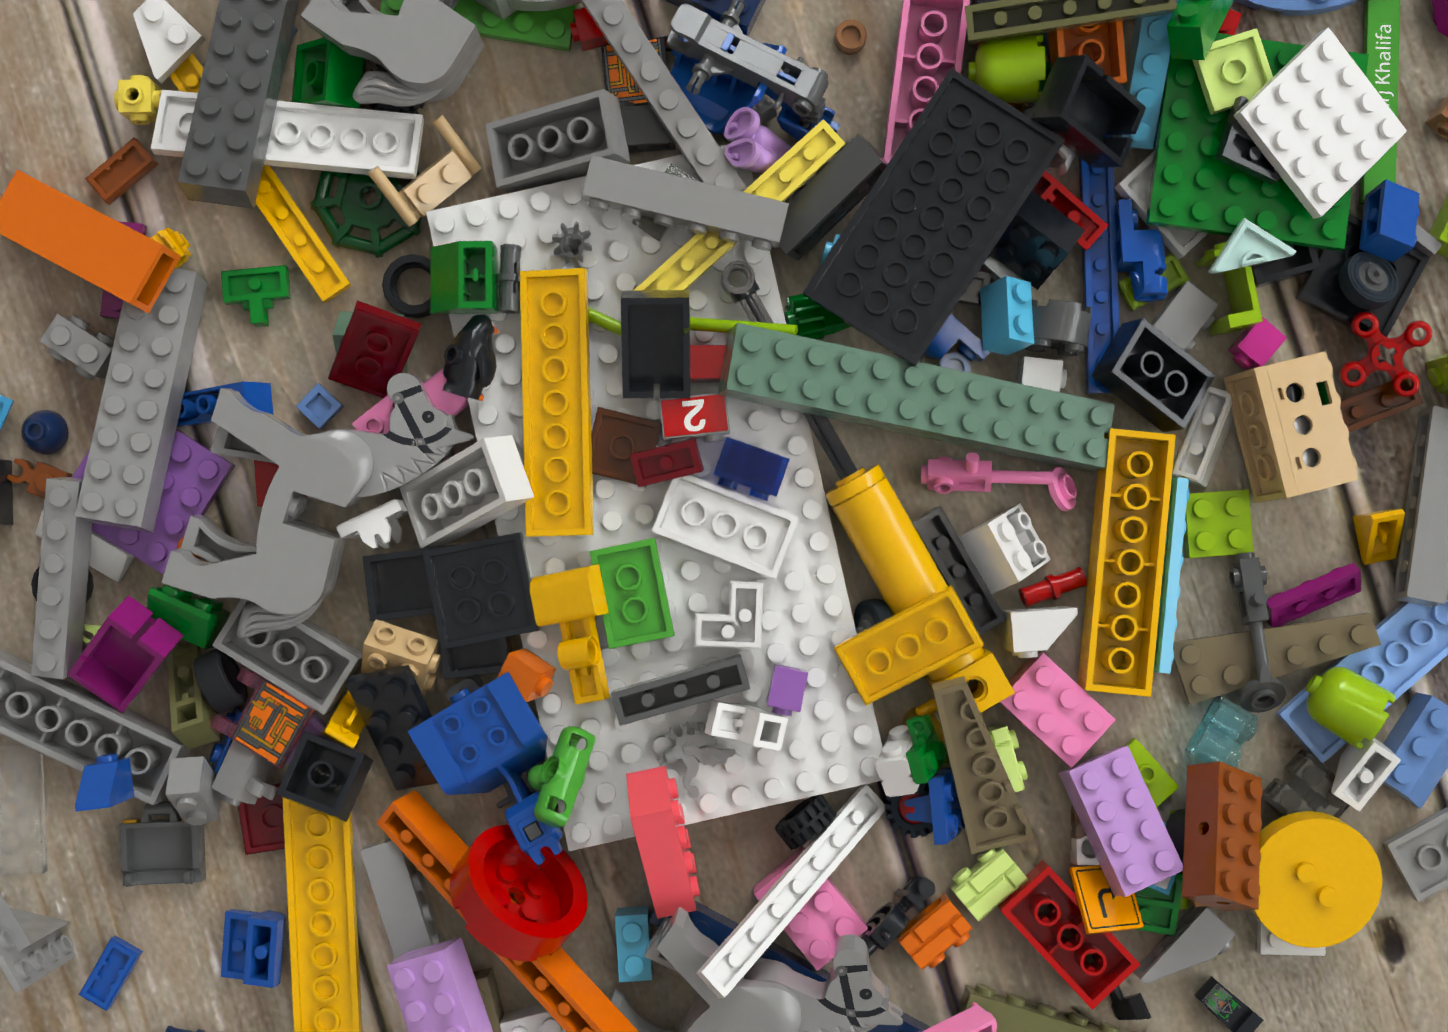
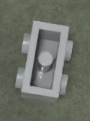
[40,314,114,380]

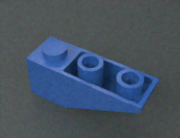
[177,381,274,427]

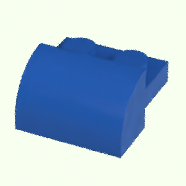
[221,909,285,988]

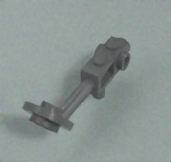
[1229,552,1286,713]

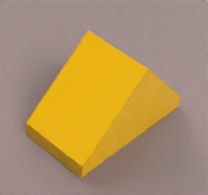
[1352,509,1405,565]

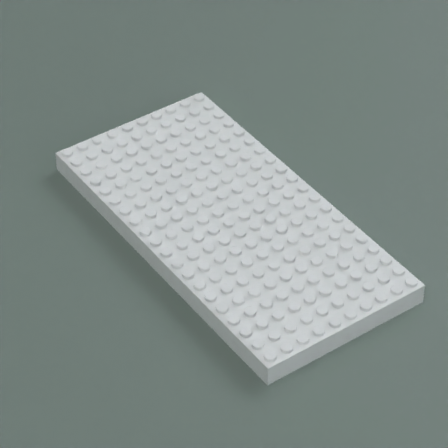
[426,144,883,851]

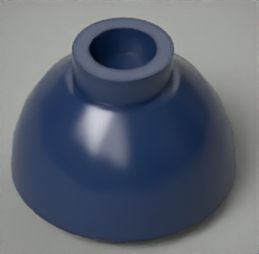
[21,410,69,455]

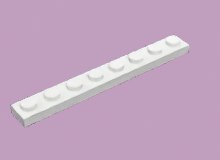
[696,784,885,999]

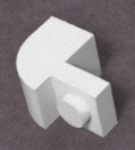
[704,700,788,751]

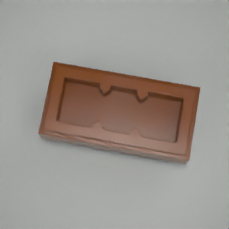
[85,137,159,205]

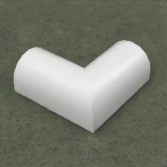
[694,581,763,649]

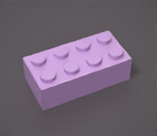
[1058,745,1183,897]
[386,937,493,1032]

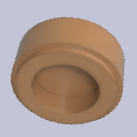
[834,19,867,55]

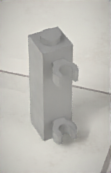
[211,678,311,806]

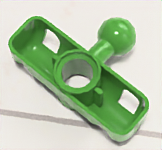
[528,726,595,827]

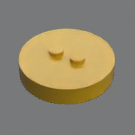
[1251,811,1382,948]

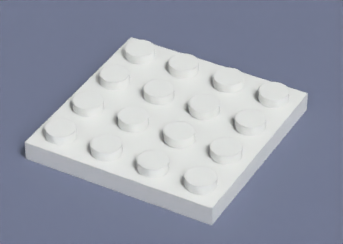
[1233,27,1407,219]

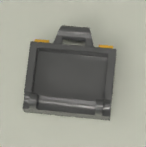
[119,802,206,887]

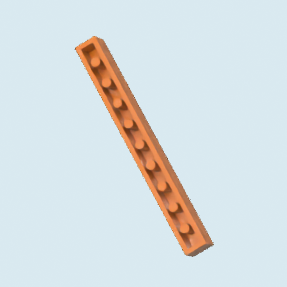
[376,789,639,1032]

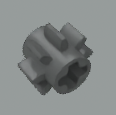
[552,221,592,264]

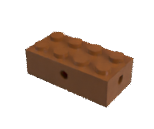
[1182,761,1263,911]

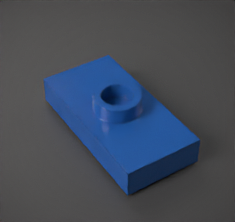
[79,935,143,1011]

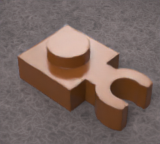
[7,459,73,499]

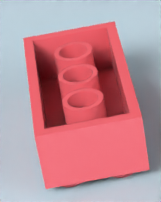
[626,766,700,919]

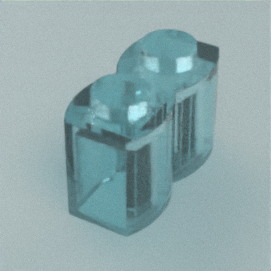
[1185,696,1258,767]

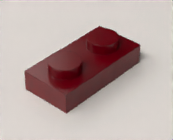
[629,437,704,487]

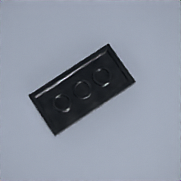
[345,665,438,790]

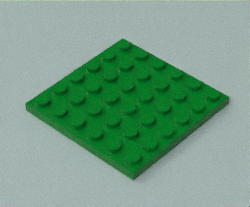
[1145,33,1369,251]

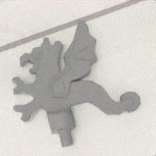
[657,722,736,799]

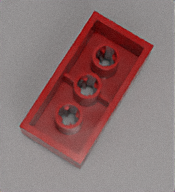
[997,860,1141,1010]

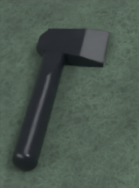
[1091,954,1151,1020]

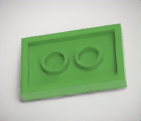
[590,538,675,649]

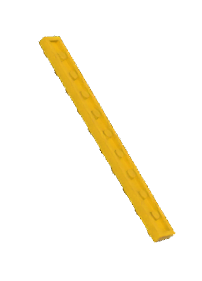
[169,53,352,303]

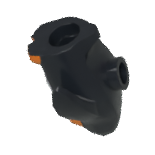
[443,315,499,401]

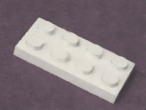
[652,475,800,580]

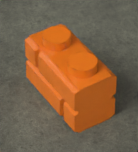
[896,893,973,970]

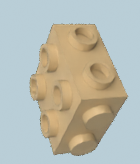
[361,619,441,697]

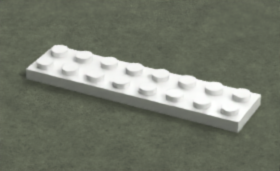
[151,90,424,179]

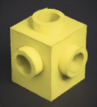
[114,75,163,125]

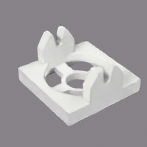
[336,499,408,549]

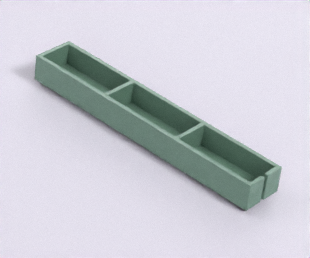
[718,323,1115,472]

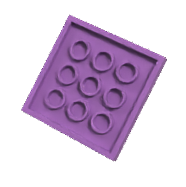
[72,429,235,574]

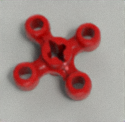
[1339,312,1433,397]

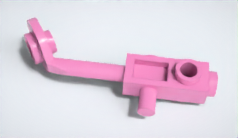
[921,452,1077,511]

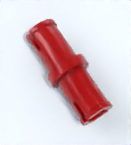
[1018,567,1087,608]

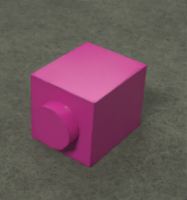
[1228,317,1287,370]

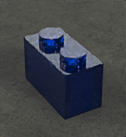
[713,437,790,501]

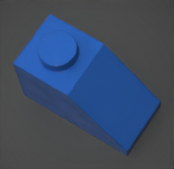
[75,754,134,812]

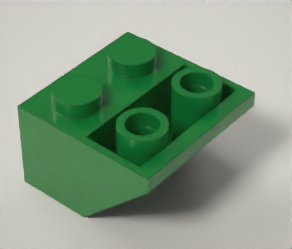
[430,241,498,314]
[147,584,231,649]

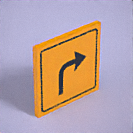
[1069,865,1144,934]

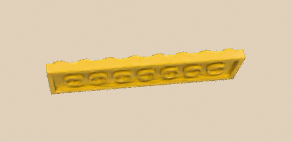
[520,268,594,537]
[282,797,362,1032]

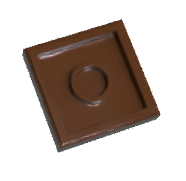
[591,407,662,487]

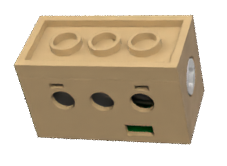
[1223,351,1359,503]

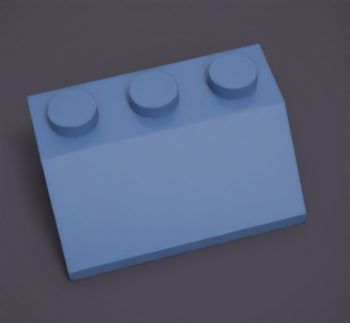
[1382,692,1448,809]

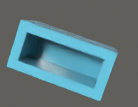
[980,276,1034,356]
[615,906,654,983]

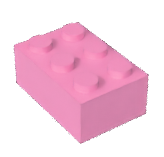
[999,651,1116,768]
[753,846,868,971]

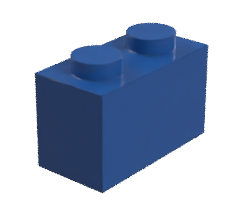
[1359,180,1420,262]

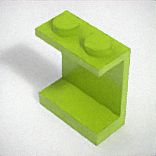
[1195,242,1263,337]

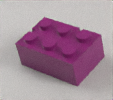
[67,595,183,713]

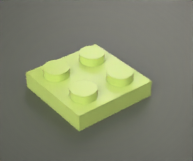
[1193,28,1273,115]

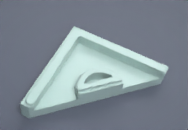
[1208,218,1296,274]

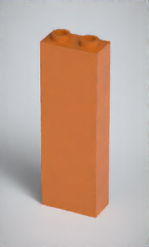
[0,170,181,314]

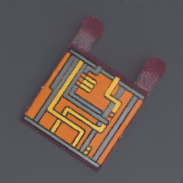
[210,668,315,769]

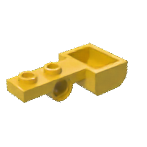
[530,564,610,705]

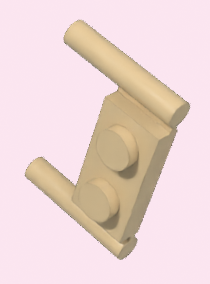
[368,114,481,227]

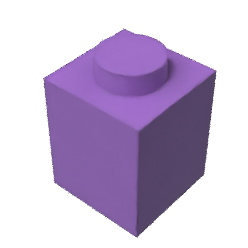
[766,664,808,716]

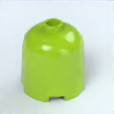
[968,35,1046,103]
[1305,667,1395,750]

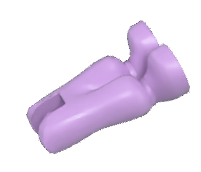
[724,107,792,174]

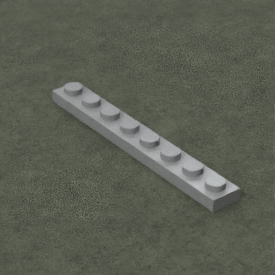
[580,0,747,192]

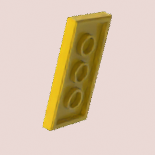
[834,585,984,706]

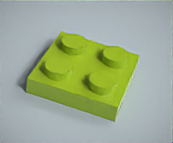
[1184,489,1254,558]

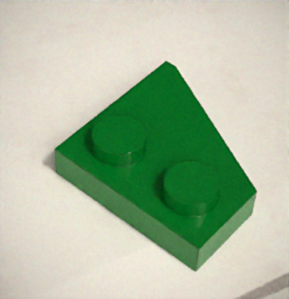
[1135,871,1183,936]

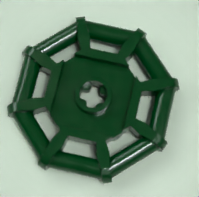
[310,169,422,258]

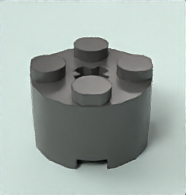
[1025,299,1092,356]

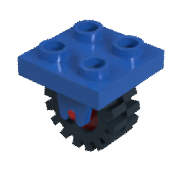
[885,768,964,845]

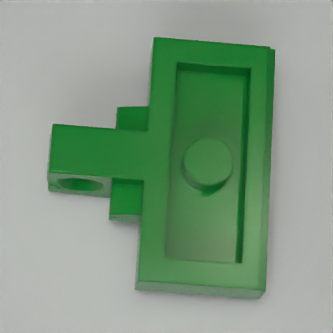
[221,265,291,327]
[906,714,946,785]

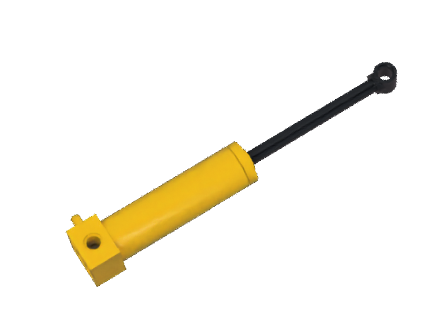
[721,261,1015,716]

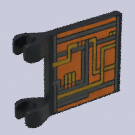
[601,35,685,106]

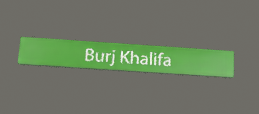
[1359,0,1400,204]

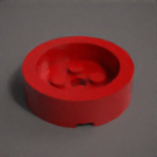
[450,825,588,961]

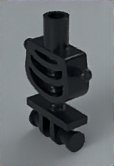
[860,876,935,958]

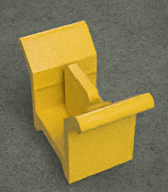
[321,690,365,749]

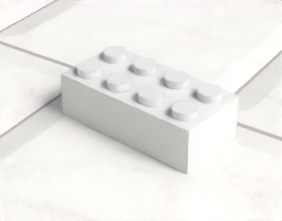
[400,435,534,549]

